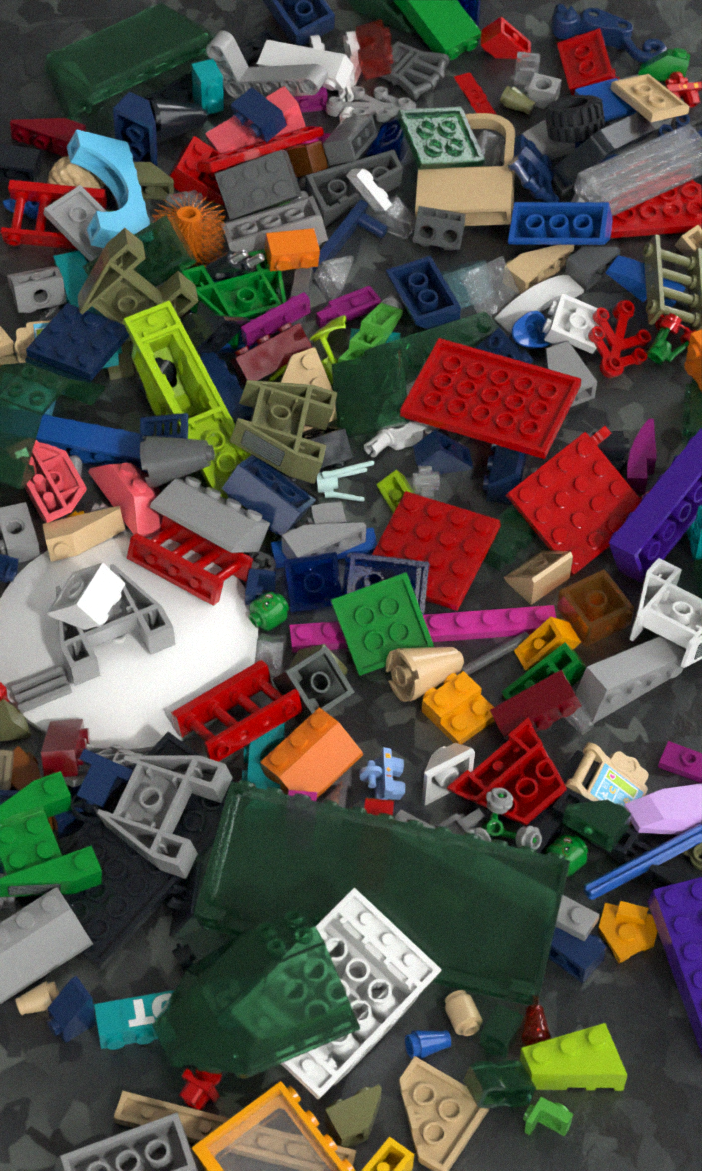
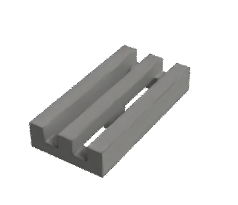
[11,666,72,713]

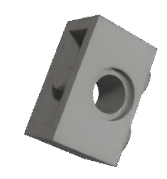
[0,502,40,563]

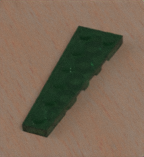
[362,311,501,391]

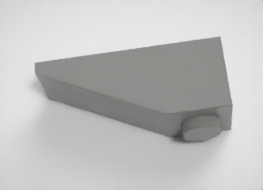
[282,522,366,573]

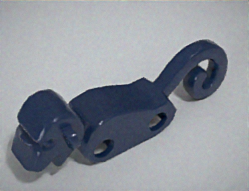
[551,3,667,63]

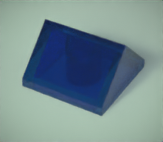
[366,109,417,163]
[284,552,342,612]

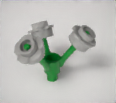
[463,788,542,856]

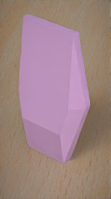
[623,784,702,835]

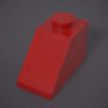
[480,16,531,60]

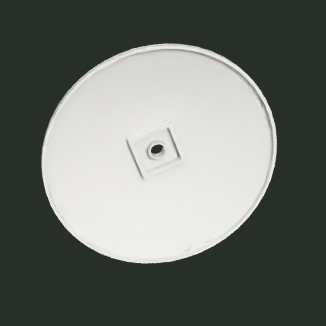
[0,529,258,752]

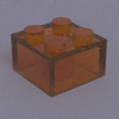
[557,569,634,647]

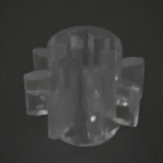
[412,465,440,497]

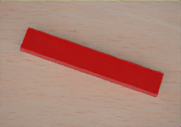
[197,126,324,172]

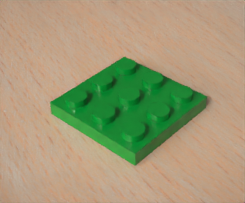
[330,572,434,677]

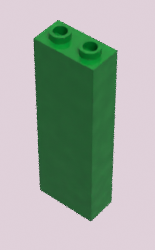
[394,0,482,61]

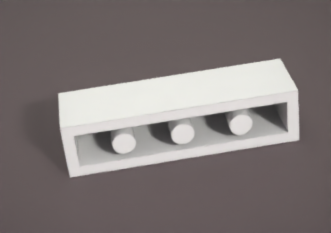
[257,40,354,90]

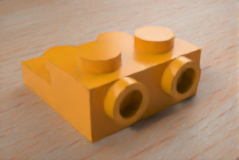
[422,671,495,745]

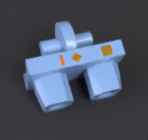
[359,747,405,800]

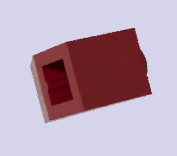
[10,118,86,157]

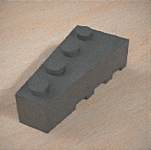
[305,150,403,227]

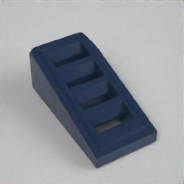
[140,413,188,442]

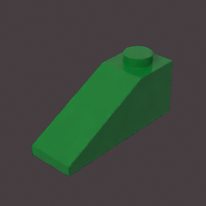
[502,642,587,700]

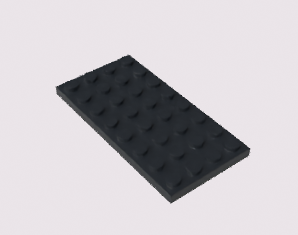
[16,731,254,970]

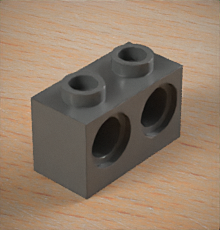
[413,206,466,250]

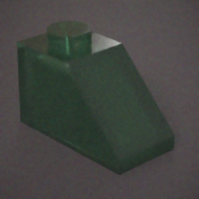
[562,799,632,852]

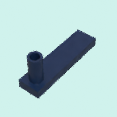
[313,199,389,279]

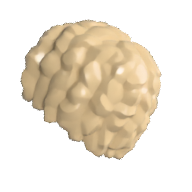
[47,156,106,189]

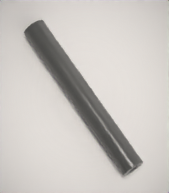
[460,632,529,675]

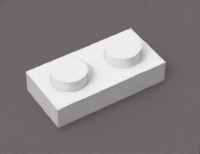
[346,168,392,211]

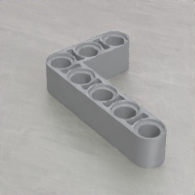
[206,30,328,99]

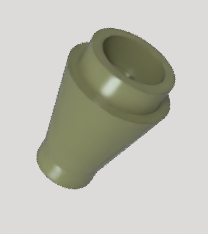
[500,86,536,115]

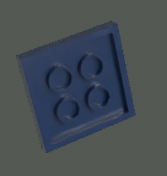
[26,303,129,381]

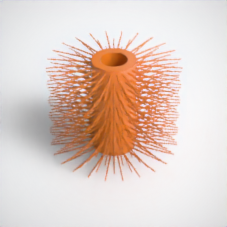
[152,194,225,276]

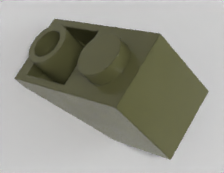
[325,1084,382,1148]

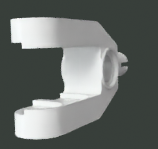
[309,31,362,102]
[364,379,440,457]

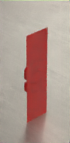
[454,72,497,115]

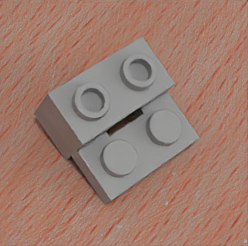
[7,266,67,313]

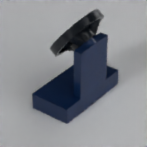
[70,749,134,823]

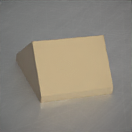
[504,550,573,605]

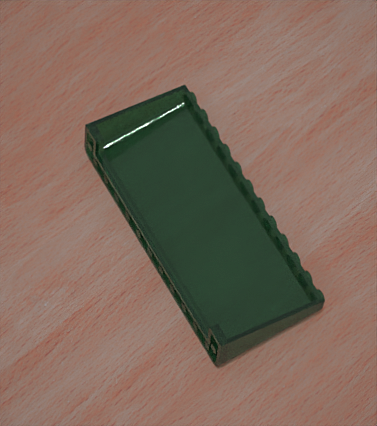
[194,780,570,1006]

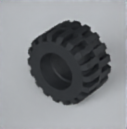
[544,95,606,143]

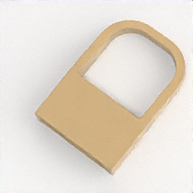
[415,113,515,227]

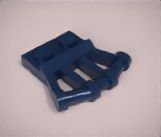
[508,134,559,202]

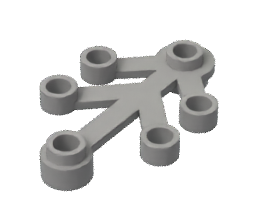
[326,86,416,122]

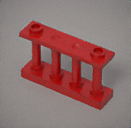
[1,180,107,250]
[127,515,253,606]
[171,659,303,762]

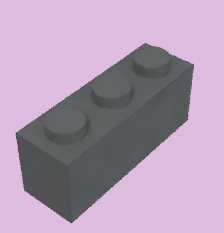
[323,113,378,165]

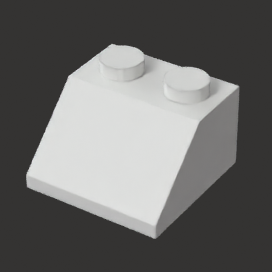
[47,563,125,630]

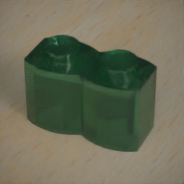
[463,1060,536,1109]

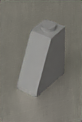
[544,341,597,407]

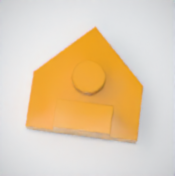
[598,901,658,964]

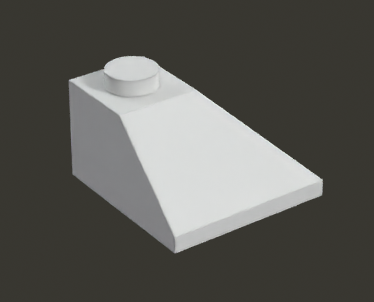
[422,743,475,806]

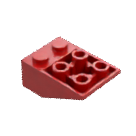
[168,136,238,206]

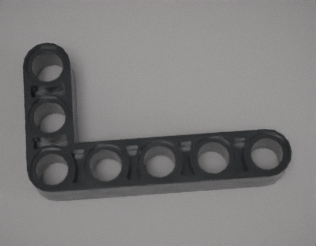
[552,112,655,188]

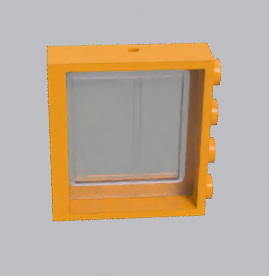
[192,1081,355,1171]

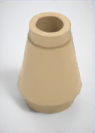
[16,981,59,1015]

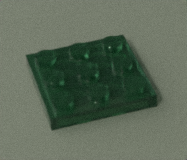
[396,107,485,170]
[332,348,410,438]

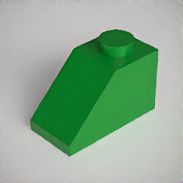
[638,48,691,82]

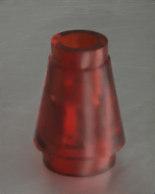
[521,1004,551,1046]

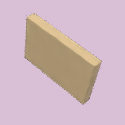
[610,74,689,122]

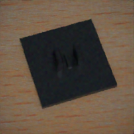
[167,862,202,937]

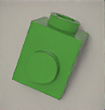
[523,1097,573,1136]

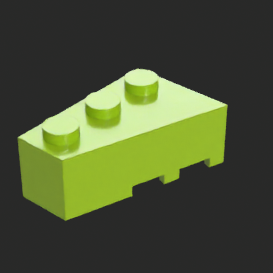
[519,1023,627,1091]

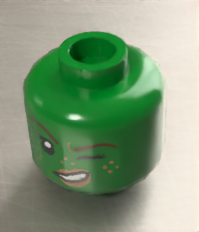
[248,592,289,631]
[545,835,588,877]

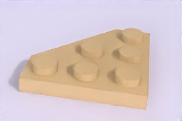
[280,347,343,433]
[399,1056,492,1171]

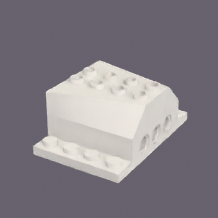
[230,888,441,1100]

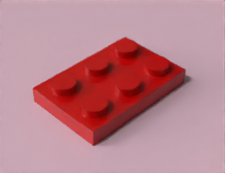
[557,28,614,95]

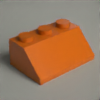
[260,707,363,798]

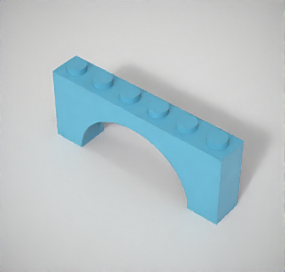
[67,129,154,254]

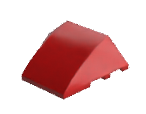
[447,717,567,826]

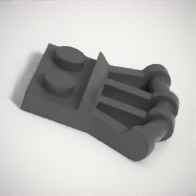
[373,41,450,100]

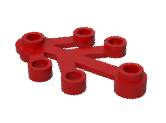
[588,300,651,378]

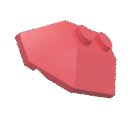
[7,438,87,523]
[88,463,163,537]

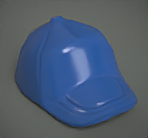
[512,311,550,349]

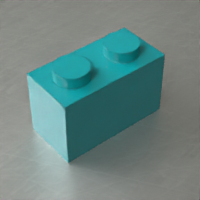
[192,58,224,115]

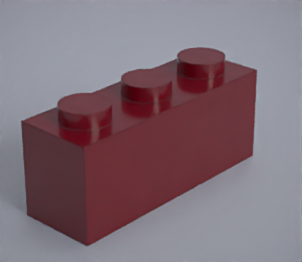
[230,322,313,386]
[490,670,582,741]
[41,719,90,777]

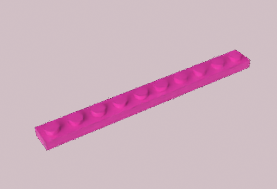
[289,605,556,653]

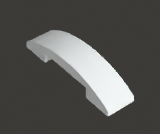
[494,275,584,335]

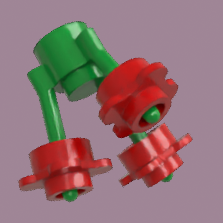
[647,313,697,365]

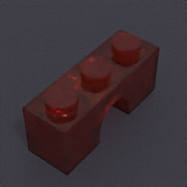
[356,19,394,81]

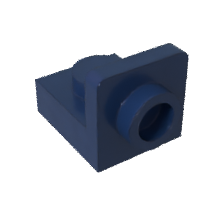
[245,569,276,605]
[53,790,85,840]

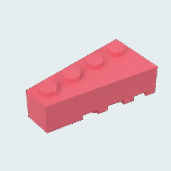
[205,86,306,154]

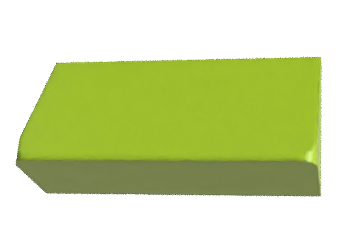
[376,469,415,514]

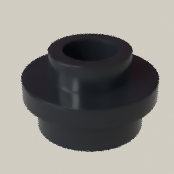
[171,943,197,971]

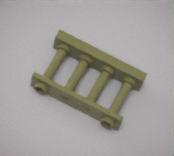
[642,234,702,331]

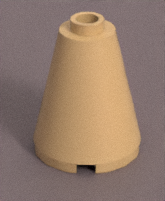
[386,647,464,702]

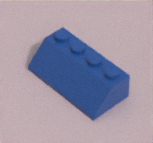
[508,202,613,245]

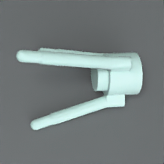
[317,461,374,502]

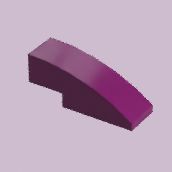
[625,419,657,494]

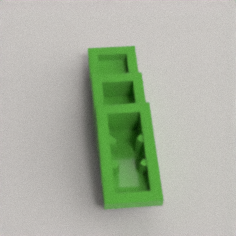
[337,303,403,375]

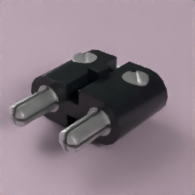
[206,249,265,281]

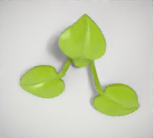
[267,315,346,385]

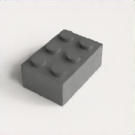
[215,150,302,220]

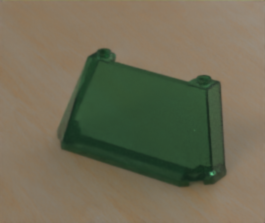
[45,3,216,123]

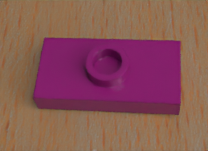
[658,741,702,783]

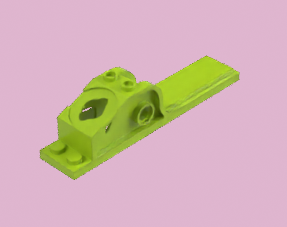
[123,300,269,529]

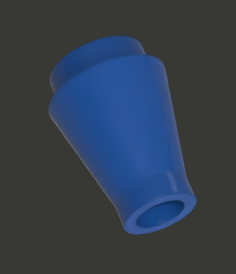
[405,1030,451,1059]

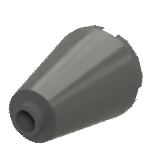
[140,436,215,488]

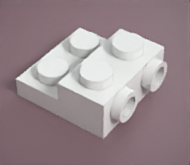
[542,293,602,354]

